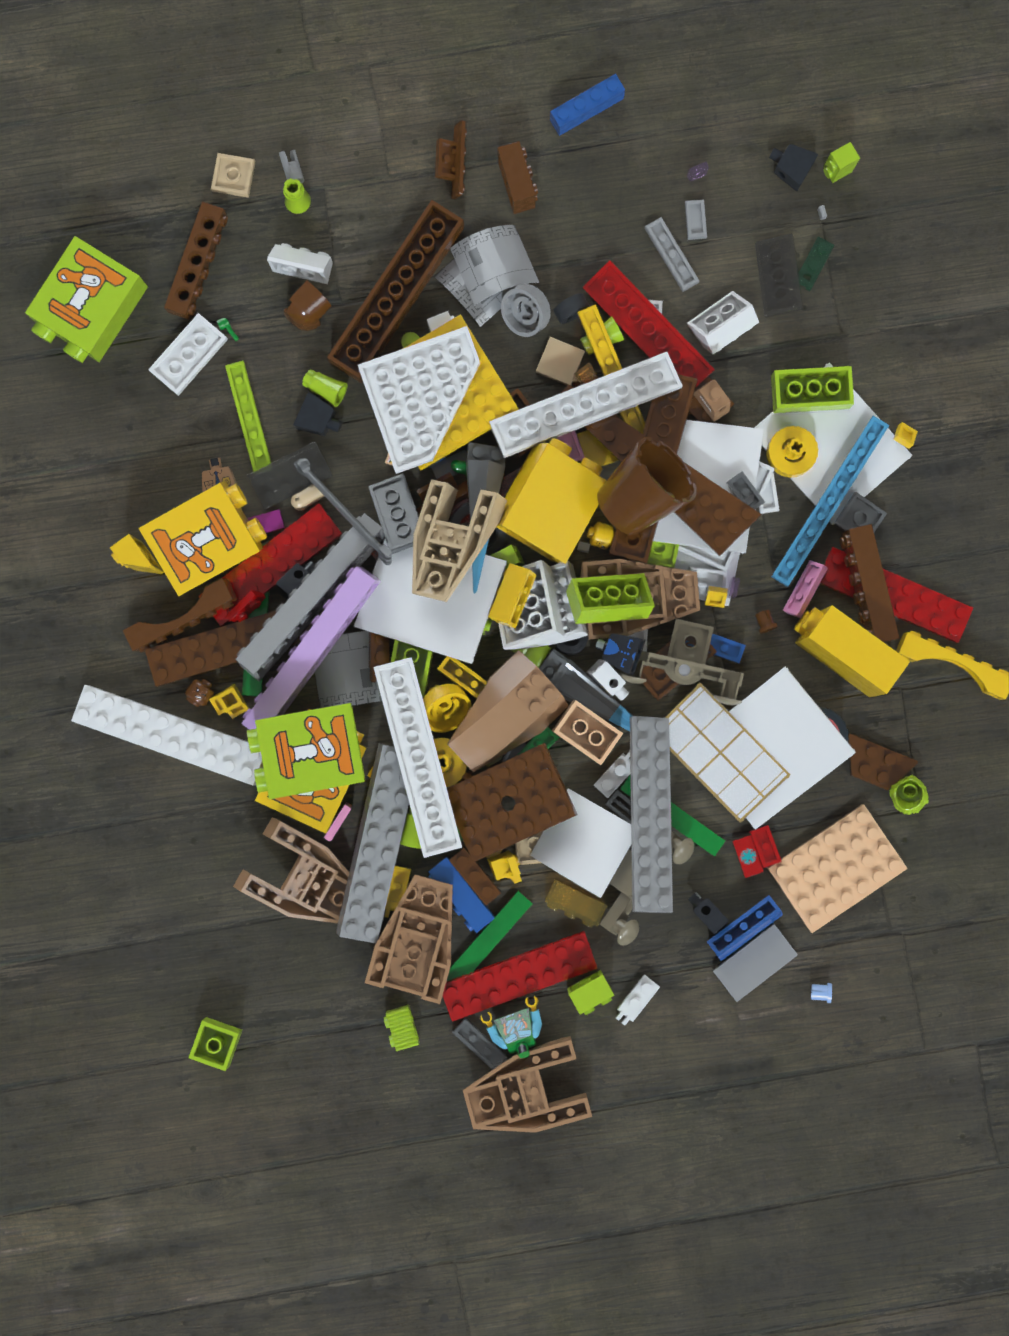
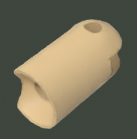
[291,484,325,511]

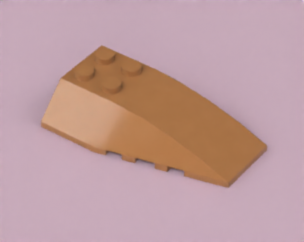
[580,559,700,639]
[447,650,569,772]
[365,874,453,1004]

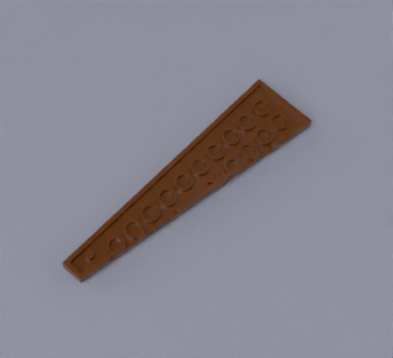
[561,385,761,557]

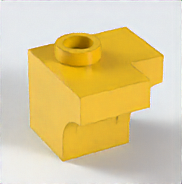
[209,684,249,719]
[487,850,522,884]

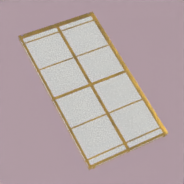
[665,683,791,823]

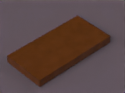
[641,636,717,701]

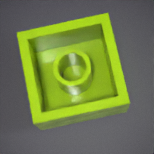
[567,970,614,1015]
[189,1017,242,1071]

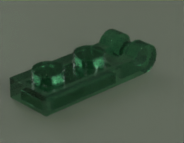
[793,237,835,292]

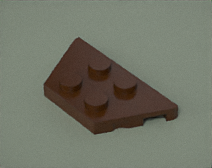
[848,733,918,790]

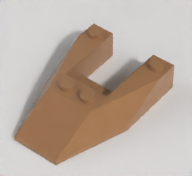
[233,817,349,923]
[463,1036,592,1132]

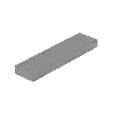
[645,217,699,292]

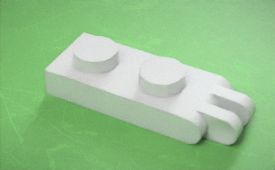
[594,751,631,798]
[615,974,660,1025]

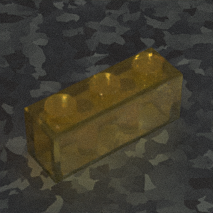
[545,879,608,928]

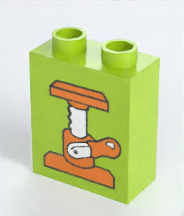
[25,236,148,363]
[247,703,365,799]

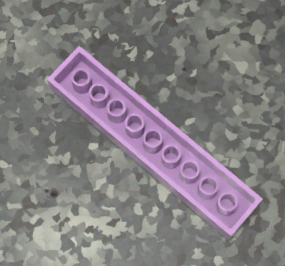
[241,566,381,730]

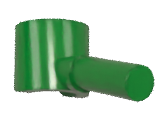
[217,318,239,342]

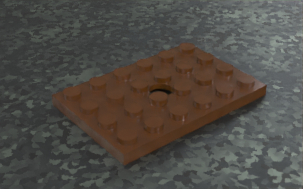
[447,743,578,862]

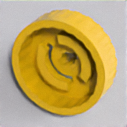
[766,426,818,478]
[423,684,472,733]
[433,738,467,787]

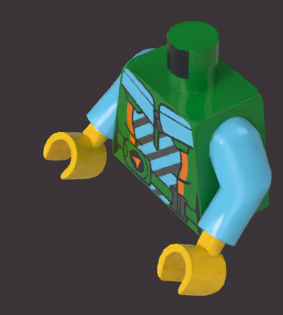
[481,996,542,1058]

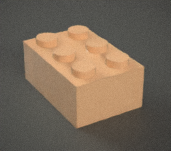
[552,700,623,765]

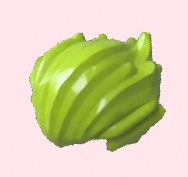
[890,775,929,815]

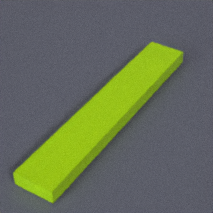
[225,361,273,475]

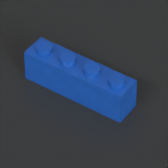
[550,74,625,136]
[428,856,495,933]
[707,895,783,961]

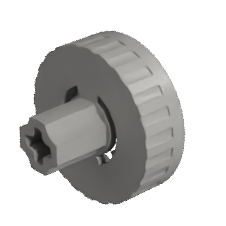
[501,284,551,337]

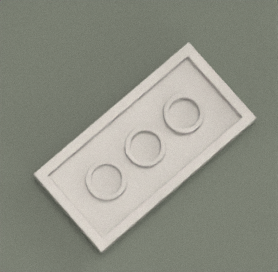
[149,313,228,396]

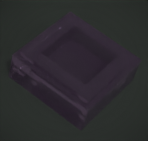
[687,162,709,181]
[727,577,740,599]

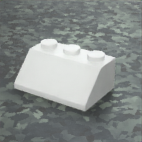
[267,243,333,284]
[687,291,759,354]

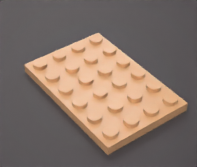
[767,804,908,933]

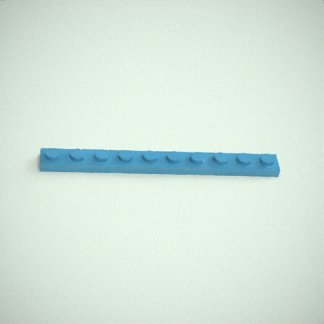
[771,416,889,587]

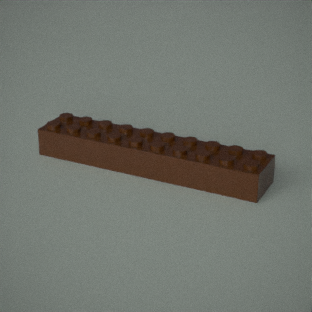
[327,200,464,383]

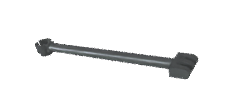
[294,457,392,565]

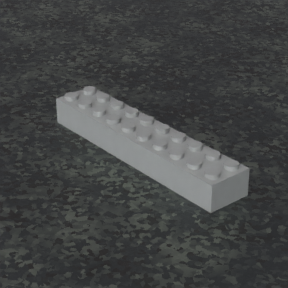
[236,513,385,682]
[336,743,409,943]

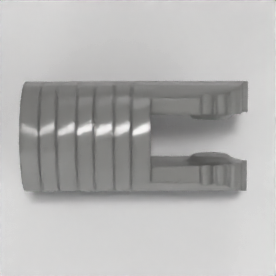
[279,150,304,183]

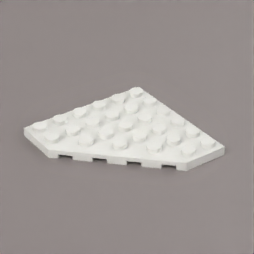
[358,326,480,474]

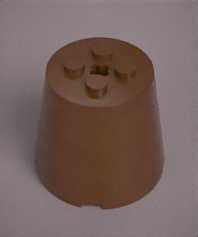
[597,437,696,535]

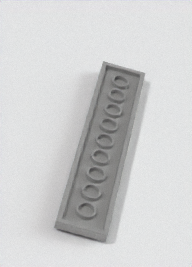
[630,716,673,913]

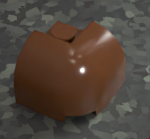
[283,280,331,331]

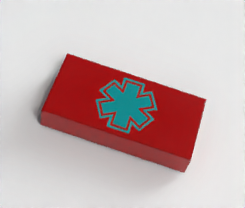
[732,835,764,878]

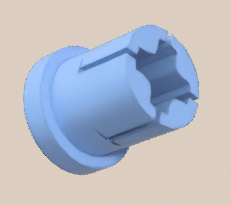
[811,983,832,1003]

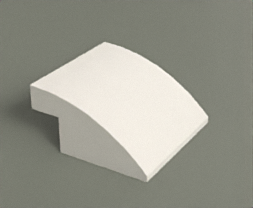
[494,560,588,650]
[530,788,631,898]

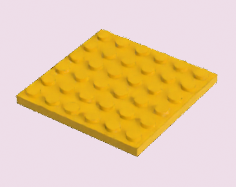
[403,314,519,471]

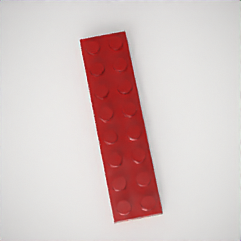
[583,260,715,389]
[198,504,342,627]
[820,547,973,643]
[442,931,598,1022]

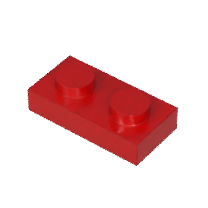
[226,590,266,622]
[749,825,782,868]

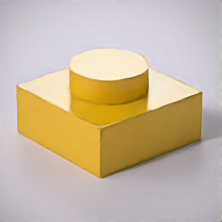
[893,422,918,449]
[705,586,728,608]

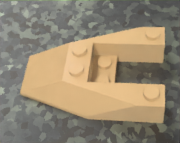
[412,480,507,602]

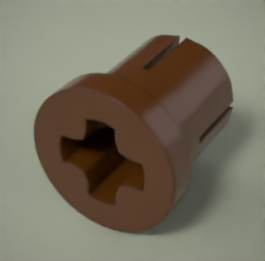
[755,609,778,634]

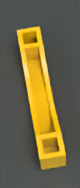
[896,631,1009,700]

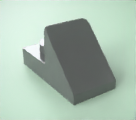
[726,471,765,510]

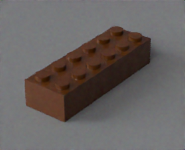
[840,524,899,642]

